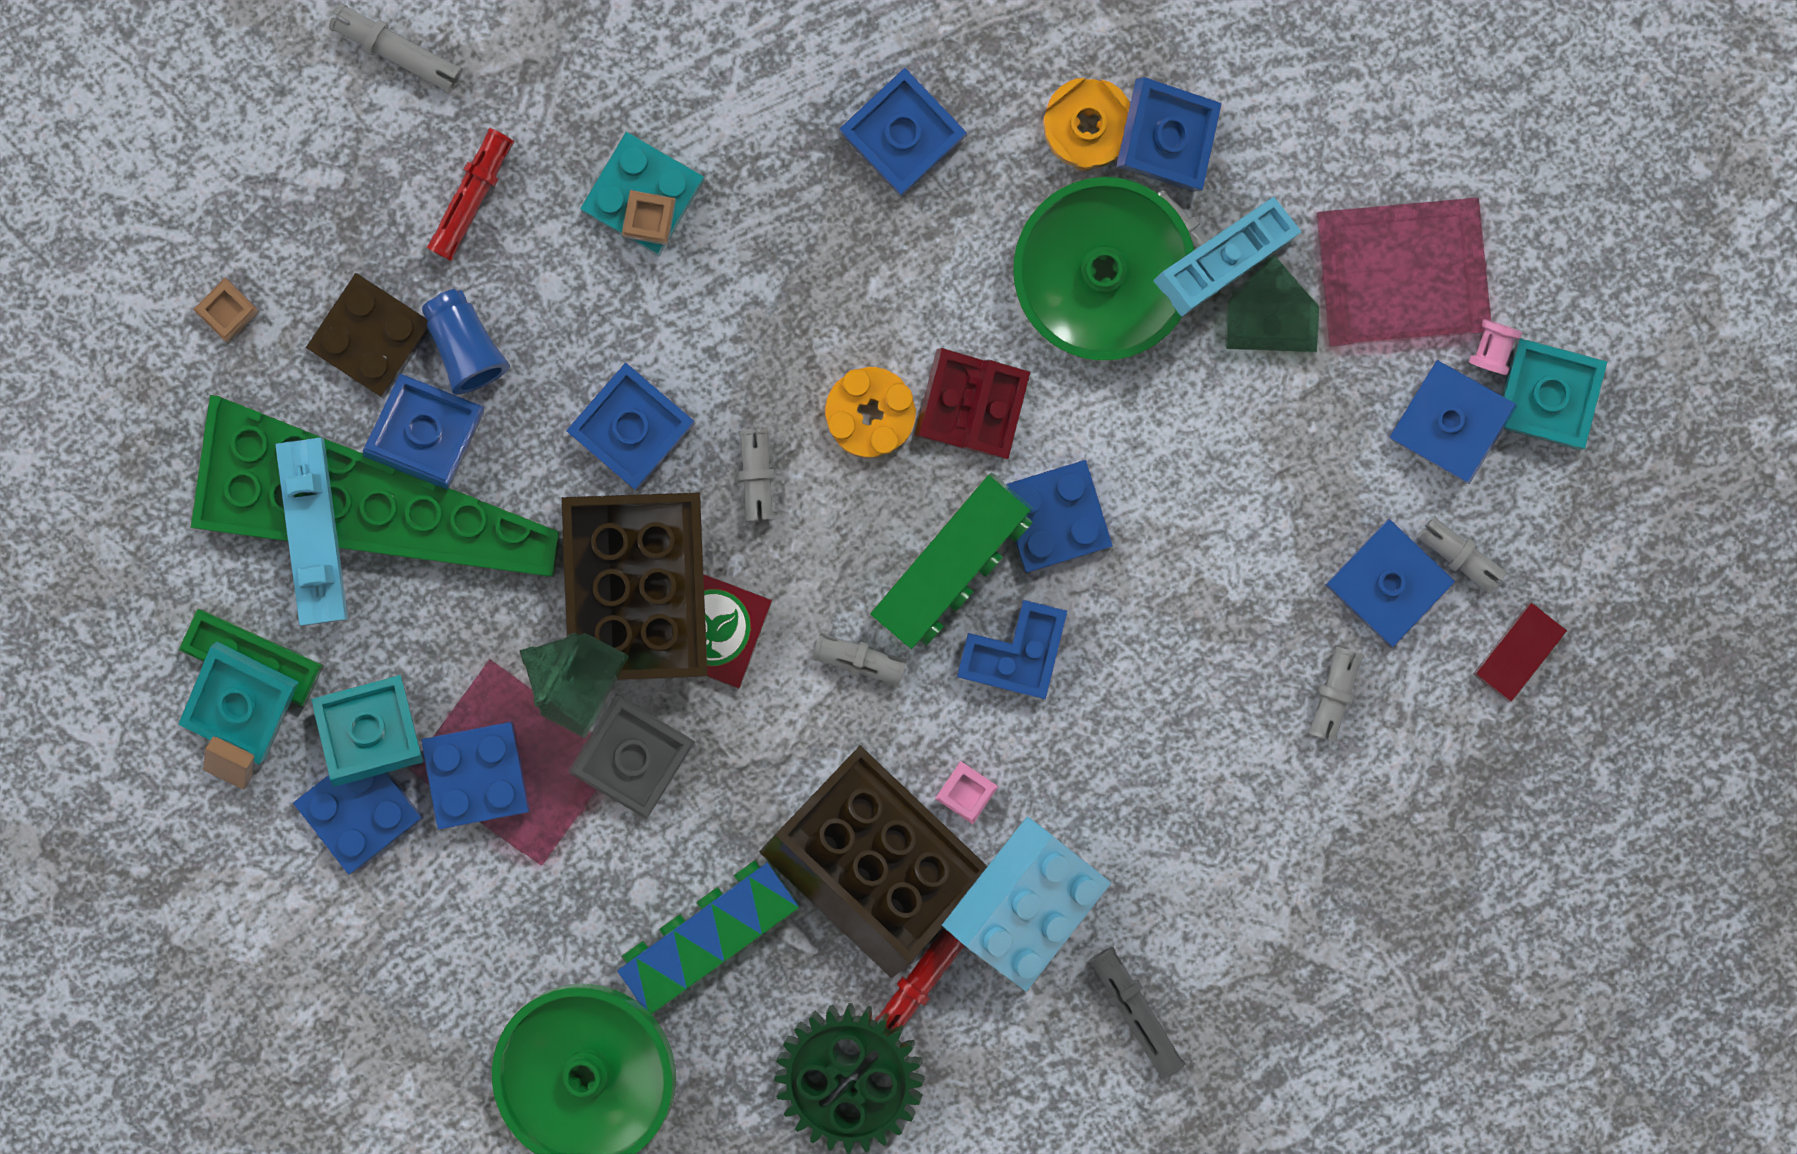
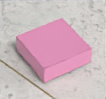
[935,761,998,824]

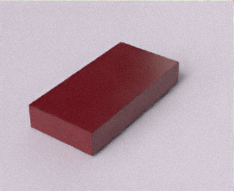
[1473,602,1567,702]

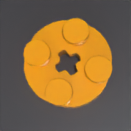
[1043,78,1130,171]
[825,367,916,459]

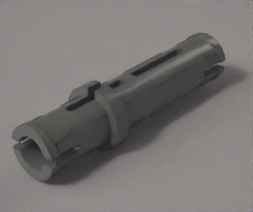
[1088,946,1186,1079]

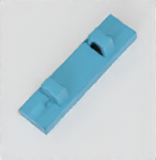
[1153,197,1302,317]
[275,438,348,626]

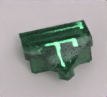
[1225,254,1319,352]
[519,632,629,738]

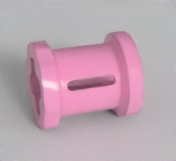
[1469,319,1523,375]

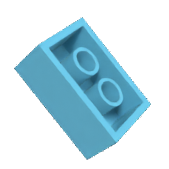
[942,816,1112,992]

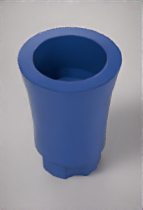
[422,289,510,395]

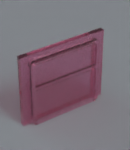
[1316,197,1491,347]
[409,659,597,866]

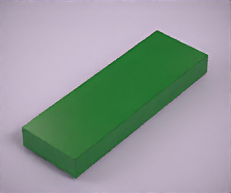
[178,608,324,707]

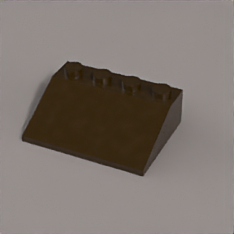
[561,492,708,683]
[759,745,988,979]

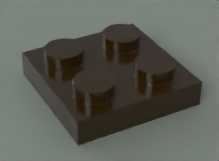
[305,273,429,399]

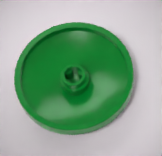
[1013,177,1194,361]
[492,983,676,1154]

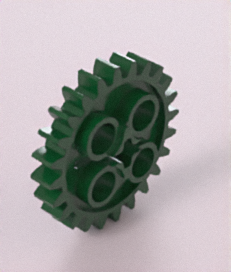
[774,1003,925,1154]

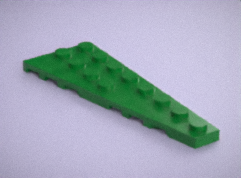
[190,395,560,577]

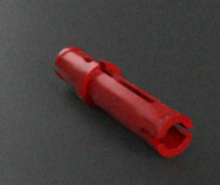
[426,128,515,262]
[874,928,965,1031]

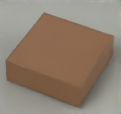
[622,190,676,245]
[193,278,260,343]
[203,736,254,790]

